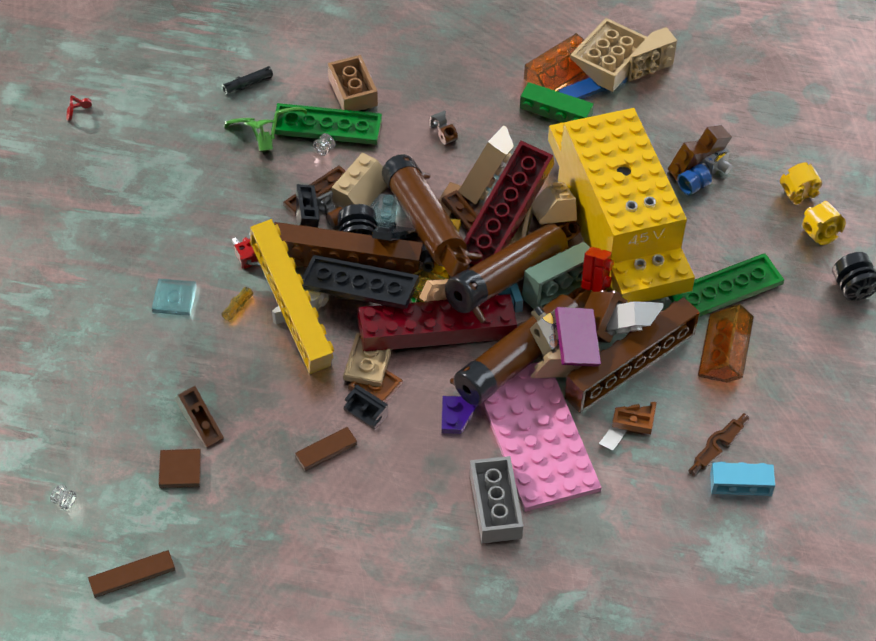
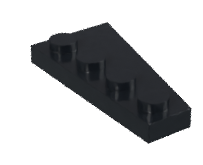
[372,221,418,241]

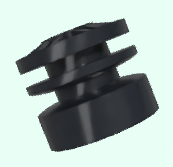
[337,204,377,236]
[832,252,876,301]

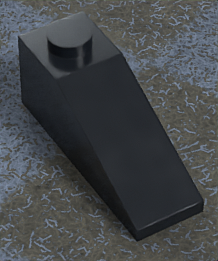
[296,184,320,228]

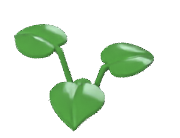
[224,107,307,151]

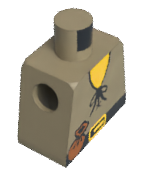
[530,306,559,356]

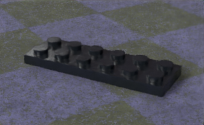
[302,255,420,310]

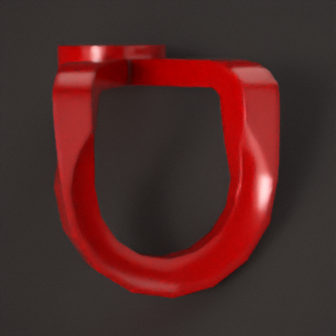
[66,95,92,121]

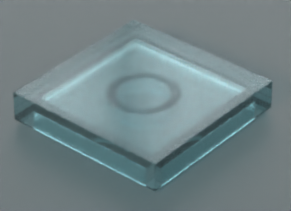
[152,278,196,316]

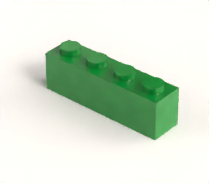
[520,82,594,123]

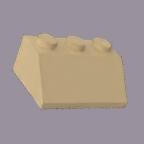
[332,152,388,207]
[532,182,577,224]

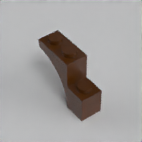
[667,125,732,180]

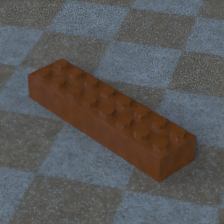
[274,222,423,284]
[565,297,700,413]

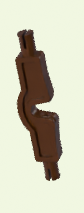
[688,413,749,476]

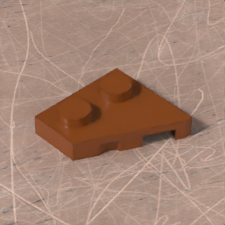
[612,402,657,435]

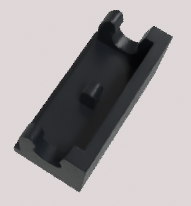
[344,385,388,430]

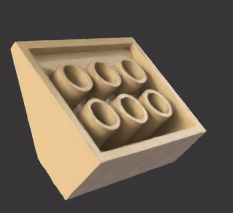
[570,18,647,92]

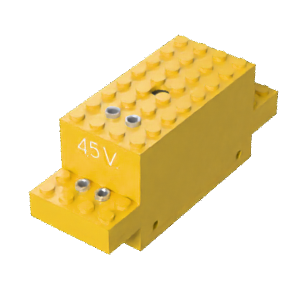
[548,108,695,303]

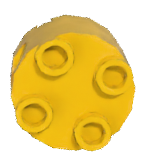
[780,162,822,205]
[802,201,846,245]

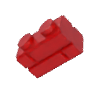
[581,247,614,292]

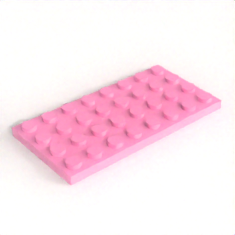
[482,361,602,512]

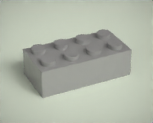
[469,456,524,544]

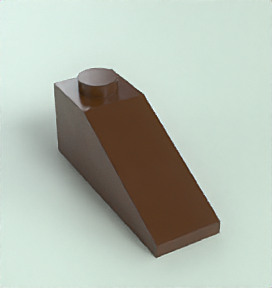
[174,386,224,447]

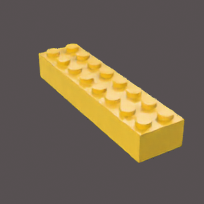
[250,219,334,375]

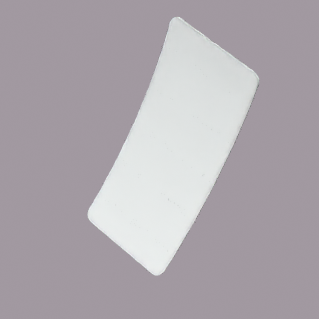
[599,426,627,450]

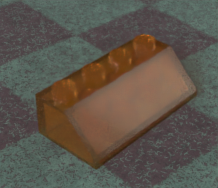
[524,33,586,91]
[698,304,754,383]

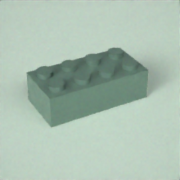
[522,242,590,310]

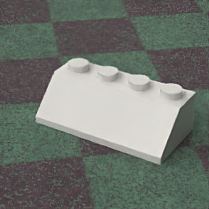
[605,302,663,336]

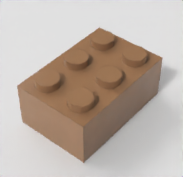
[327,55,378,111]

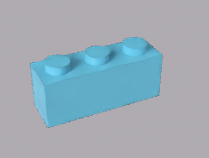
[710,462,775,496]

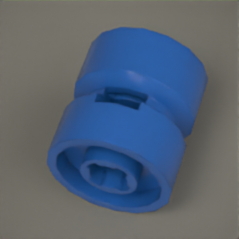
[677,164,712,196]

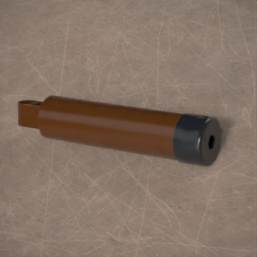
[382,154,482,277]
[445,221,581,323]
[450,287,591,406]

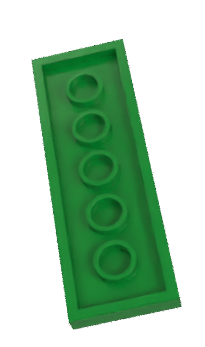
[271,103,382,145]
[668,253,784,317]

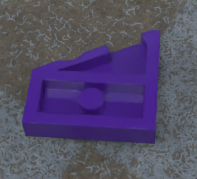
[441,396,479,434]

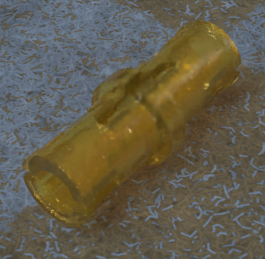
[221,287,253,321]

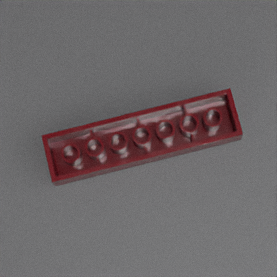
[464,140,554,269]
[358,294,517,352]

